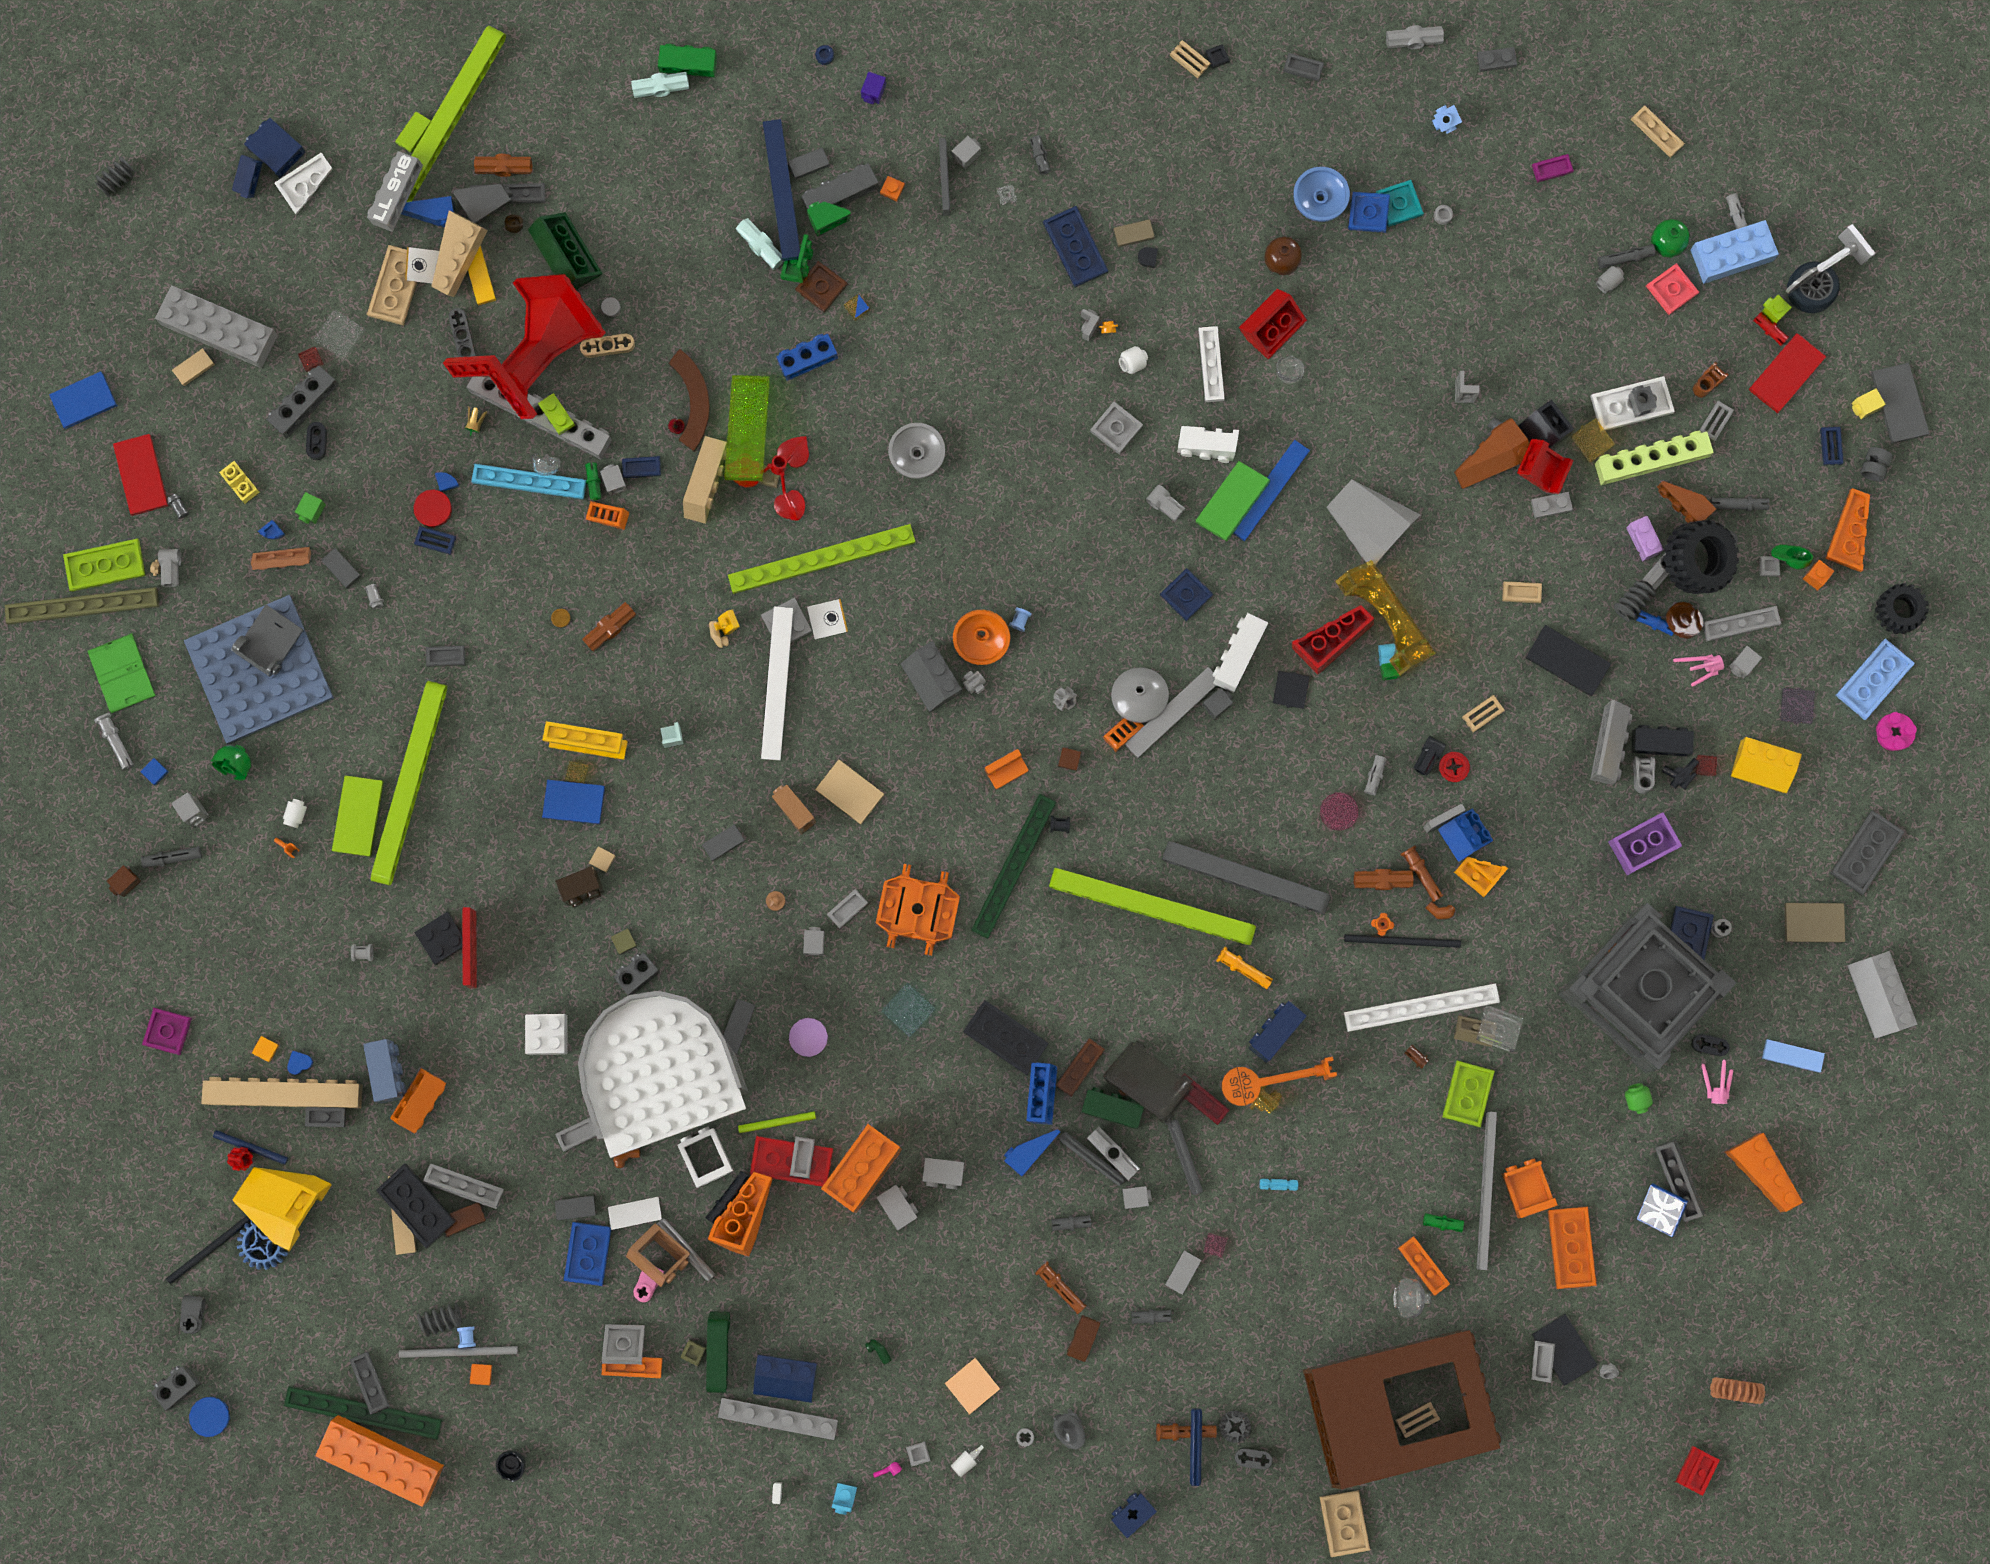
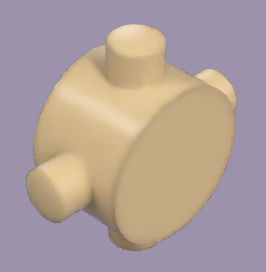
[150,560,161,576]

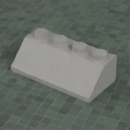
[1590,700,1632,785]
[1847,951,1918,1038]

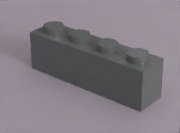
[801,163,879,209]
[1655,1139,1705,1222]

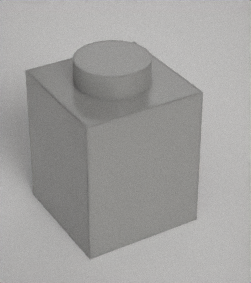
[952,136,981,169]
[600,464,627,496]
[1729,646,1762,678]
[803,927,825,956]
[1122,1186,1152,1209]

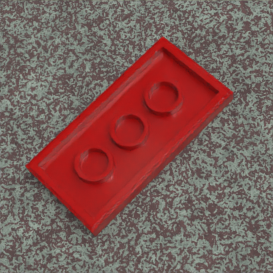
[1748,333,1826,414]
[113,434,169,516]
[462,907,477,988]
[750,1136,833,1187]

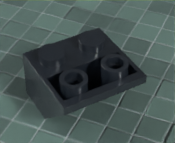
[1518,399,1574,449]

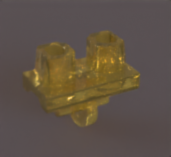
[1249,1077,1282,1114]

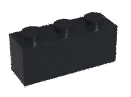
[1632,725,1694,757]

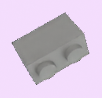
[171,792,210,827]
[922,1158,964,1190]
[876,1185,918,1231]

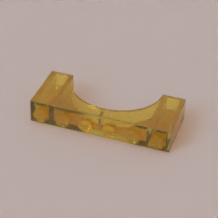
[1335,560,1436,676]

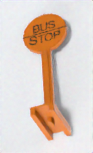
[1222,1057,1337,1106]

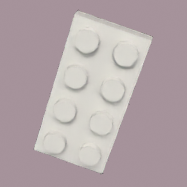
[1590,376,1675,432]

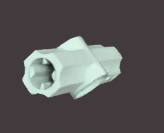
[631,72,689,98]
[736,218,784,270]

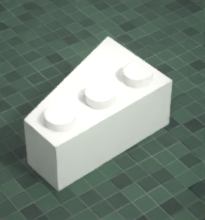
[1177,426,1239,463]

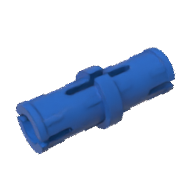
[1636,610,1673,636]

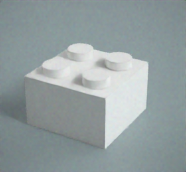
[525,1014,567,1055]

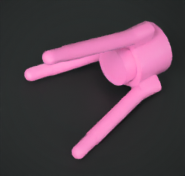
[1673,654,1724,687]
[1701,1060,1733,1104]

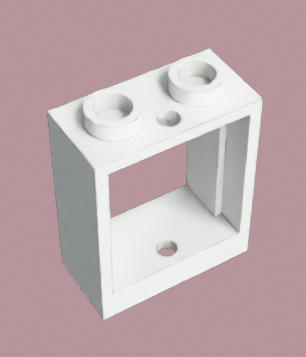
[678,1127,734,1188]

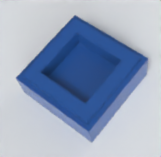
[140,758,169,785]

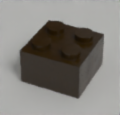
[555,866,605,908]

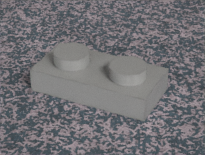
[1531,492,1573,519]

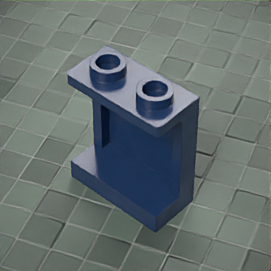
[244,118,306,178]

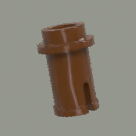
[1404,1044,1429,1069]

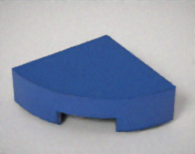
[435,472,459,492]
[258,520,285,539]

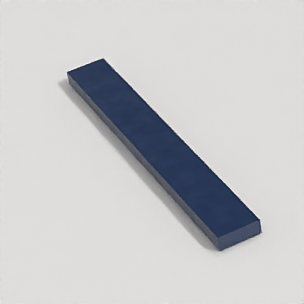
[763,119,800,261]

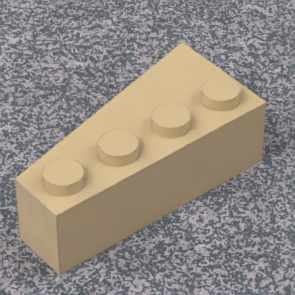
[431,211,488,297]
[683,436,730,524]

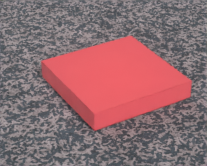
[1646,263,1699,315]

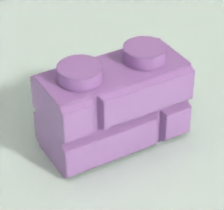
[1626,516,1664,561]

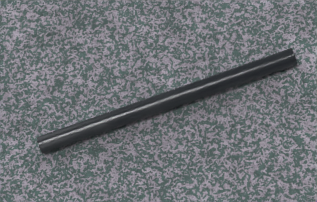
[1344,934,1461,948]
[166,1215,251,1284]

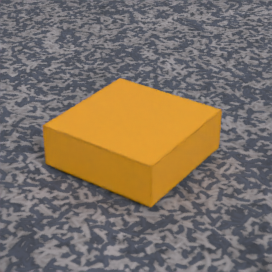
[252,1036,279,1062]

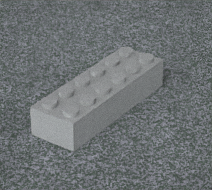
[155,285,278,369]

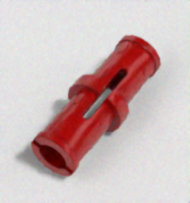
[1753,312,1789,346]

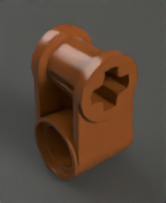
[1693,362,1729,398]

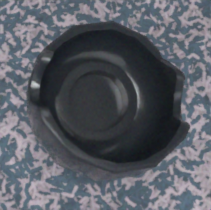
[496,1450,526,1482]

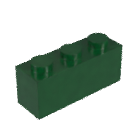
[1081,1087,1144,1129]

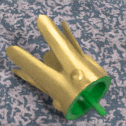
[465,406,487,436]

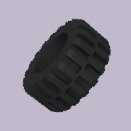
[1663,520,1739,594]

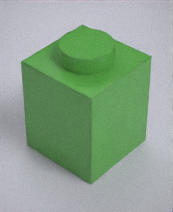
[295,492,326,524]

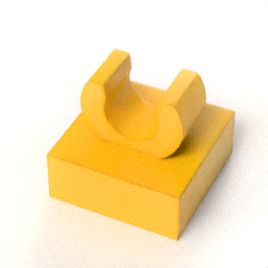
[714,609,740,635]

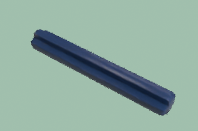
[1190,1408,1202,1486]

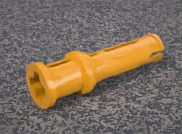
[1216,947,1273,990]

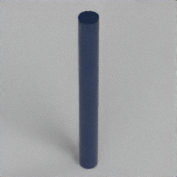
[213,1130,288,1165]

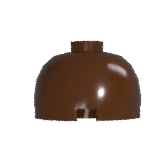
[1264,236,1302,275]

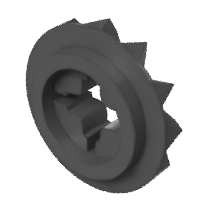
[1219,1411,1251,1443]

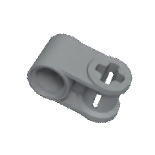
[1633,756,1655,794]

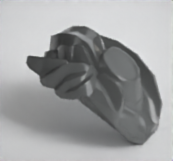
[1053,1409,1085,1449]

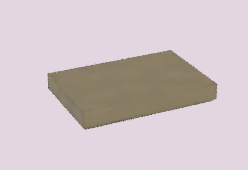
[1784,903,1845,943]

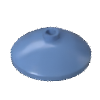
[1293,167,1350,222]

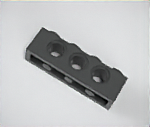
[266,365,339,439]

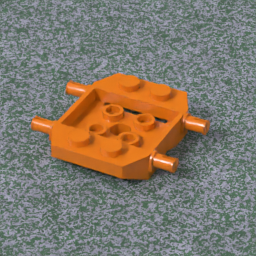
[876,864,960,956]

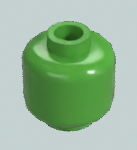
[1625,1083,1653,1114]

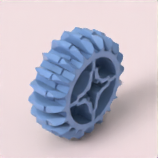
[237,1221,288,1270]

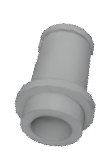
[364,584,384,610]

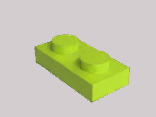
[538,393,575,435]

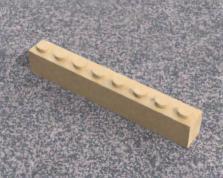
[202,1077,363,1108]

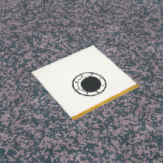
[405,247,439,283]
[807,599,848,639]

